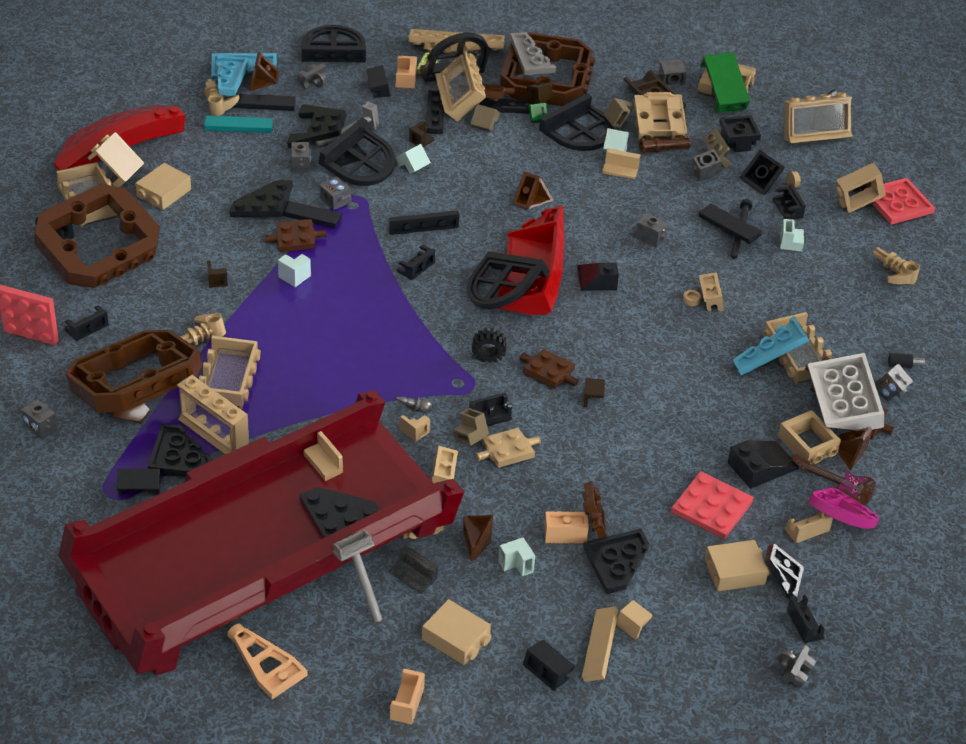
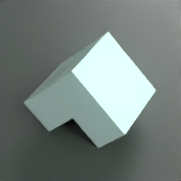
[603,129,629,152]
[395,144,430,174]
[780,219,804,251]
[278,254,311,287]
[498,537,535,576]

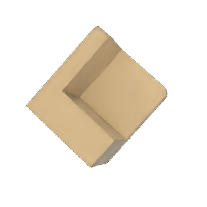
[399,415,430,442]
[616,600,652,639]

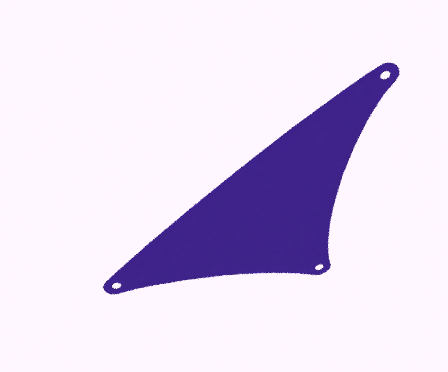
[102,195,475,500]

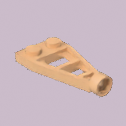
[227,623,307,699]

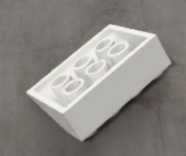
[808,353,884,430]

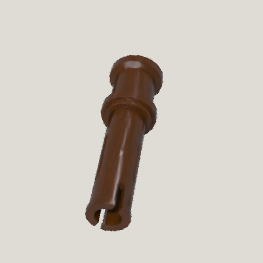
[639,137,691,153]

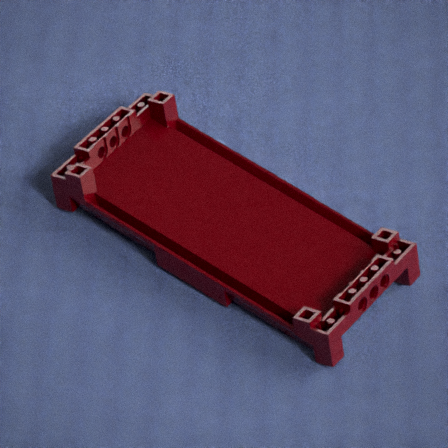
[58,390,464,675]

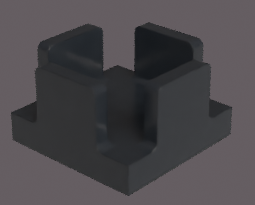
[719,115,761,152]

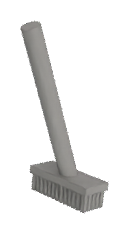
[315,101,379,148]
[333,530,382,622]

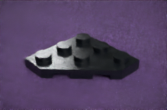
[229,179,293,217]
[148,423,213,476]
[299,487,380,538]
[583,529,649,594]

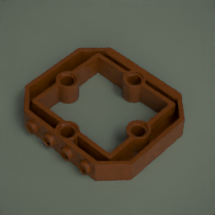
[500,32,595,106]
[34,184,160,288]
[66,329,202,413]

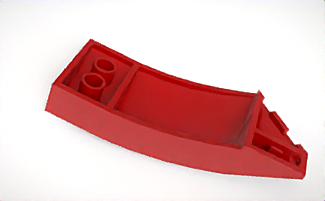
[54,104,186,171]
[496,205,564,316]

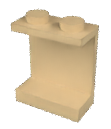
[88,132,144,187]

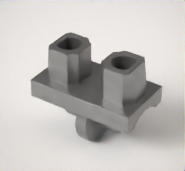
[298,63,327,90]
[777,645,816,687]

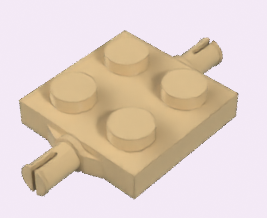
[476,428,541,468]

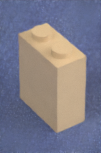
[136,163,191,210]
[705,540,770,592]
[422,599,491,665]

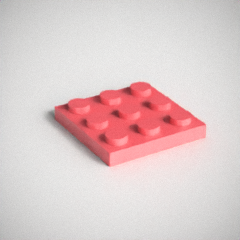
[864,178,935,225]
[0,285,59,345]
[671,471,754,539]

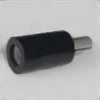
[888,353,925,368]

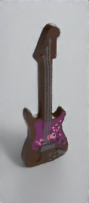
[792,454,876,506]

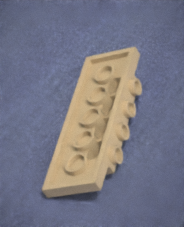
[409,29,504,56]

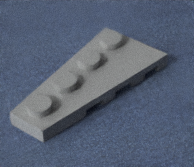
[510,32,556,75]

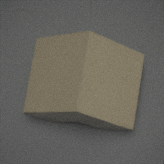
[604,98,634,128]
[471,104,500,131]
[453,408,489,446]

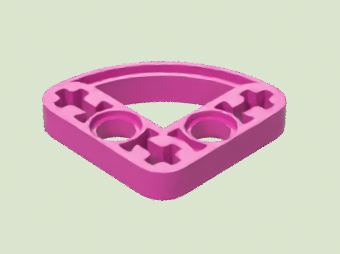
[808,487,880,529]

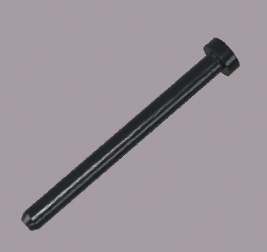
[731,199,753,259]

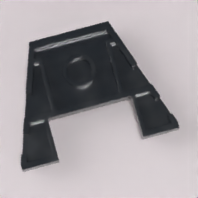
[287,104,347,148]

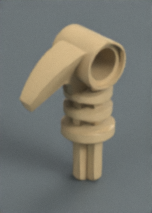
[204,79,239,116]
[873,247,920,284]
[180,313,226,346]

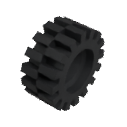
[472,328,507,363]

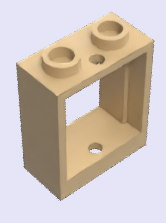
[835,163,886,213]
[778,410,841,464]

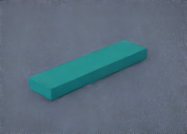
[204,115,273,133]

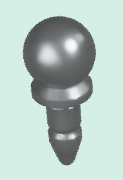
[396,397,432,413]

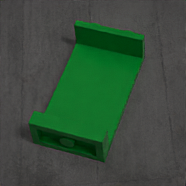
[700,52,750,113]

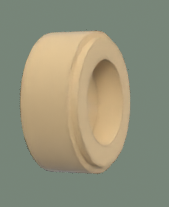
[786,171,801,188]
[683,290,701,306]

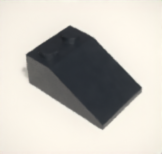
[728,440,799,489]

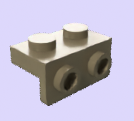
[703,129,732,168]

